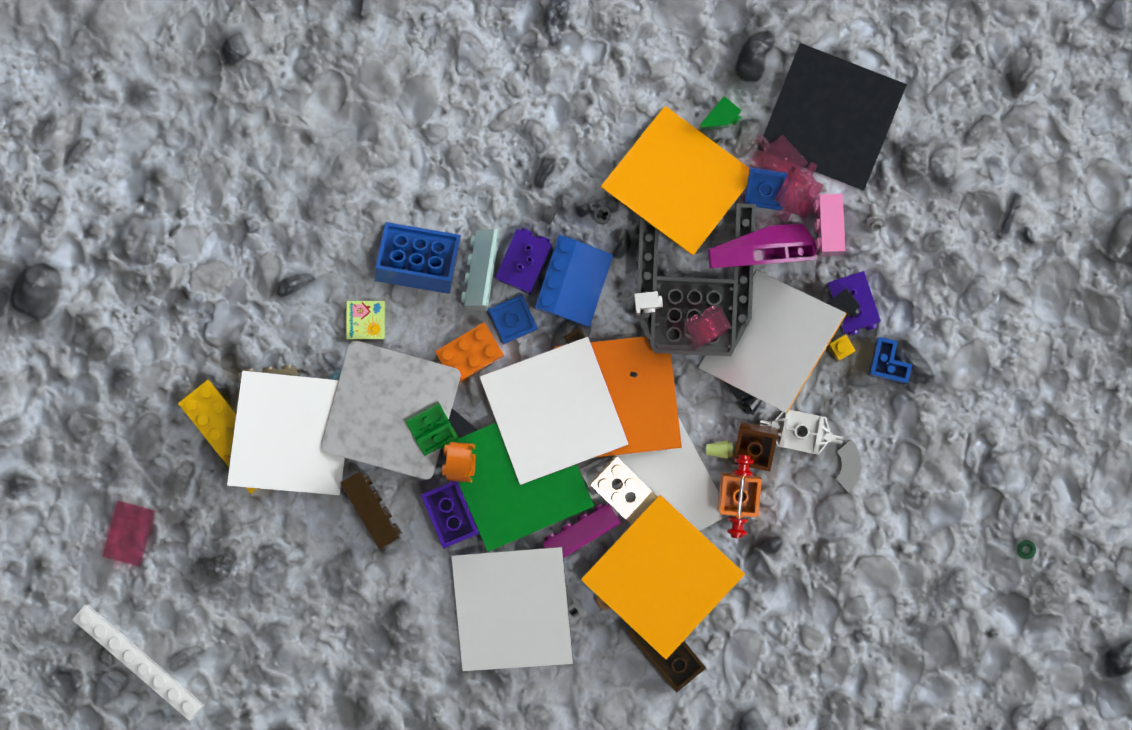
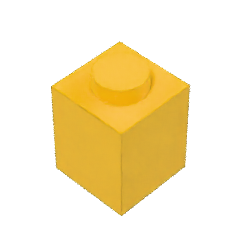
[827,335,856,362]

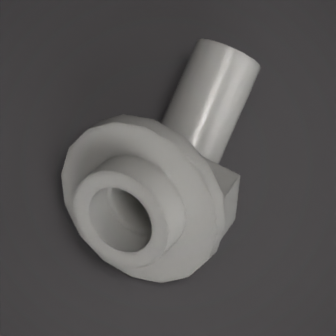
[867,203,886,231]

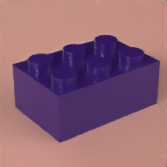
[421,481,479,549]

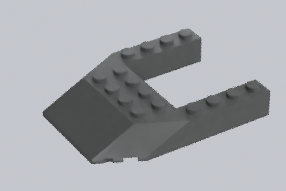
[637,203,756,357]

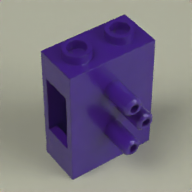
[495,228,552,295]
[826,271,881,337]

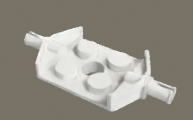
[759,410,843,455]

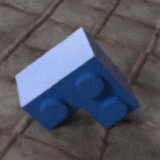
[868,337,912,385]

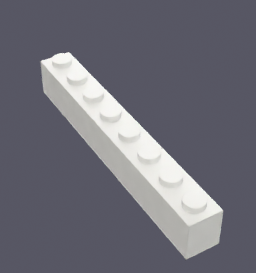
[72,605,205,721]

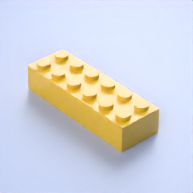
[178,380,260,494]

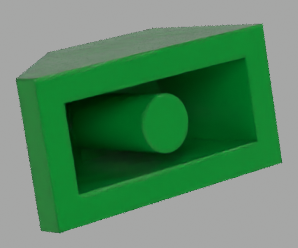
[699,96,742,130]

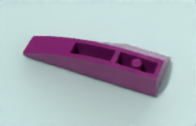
[708,224,817,269]

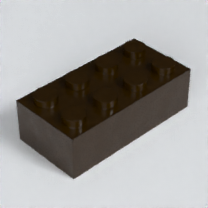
[340,471,402,550]
[627,628,706,693]

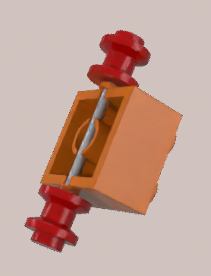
[717,454,762,538]

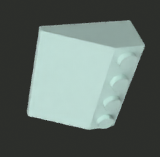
[461,229,499,312]

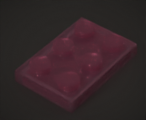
[102,501,156,567]

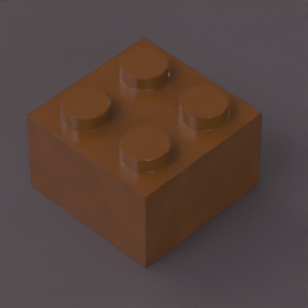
[732,422,779,472]

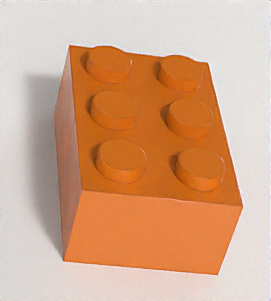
[435,322,504,384]

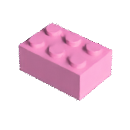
[813,194,845,256]

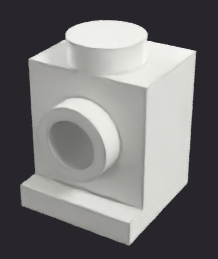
[634,291,663,315]

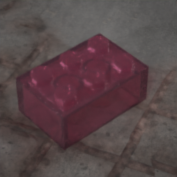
[683,305,731,350]

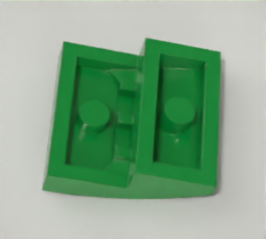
[405,401,458,456]

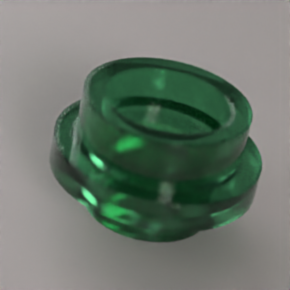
[1016,540,1036,559]

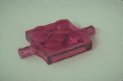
[754,135,808,188]
[774,162,823,223]

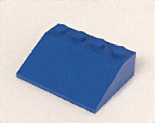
[375,222,461,294]
[535,235,613,327]

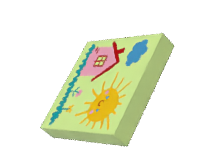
[346,301,385,340]

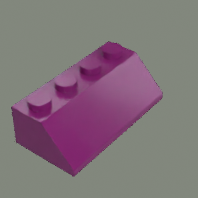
[543,502,621,558]

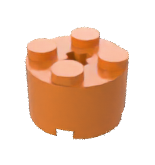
[442,442,476,483]

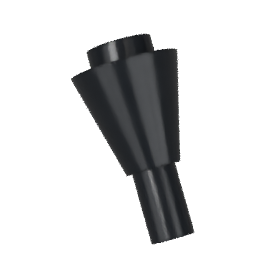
[740,395,762,415]

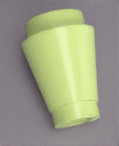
[706,440,734,459]

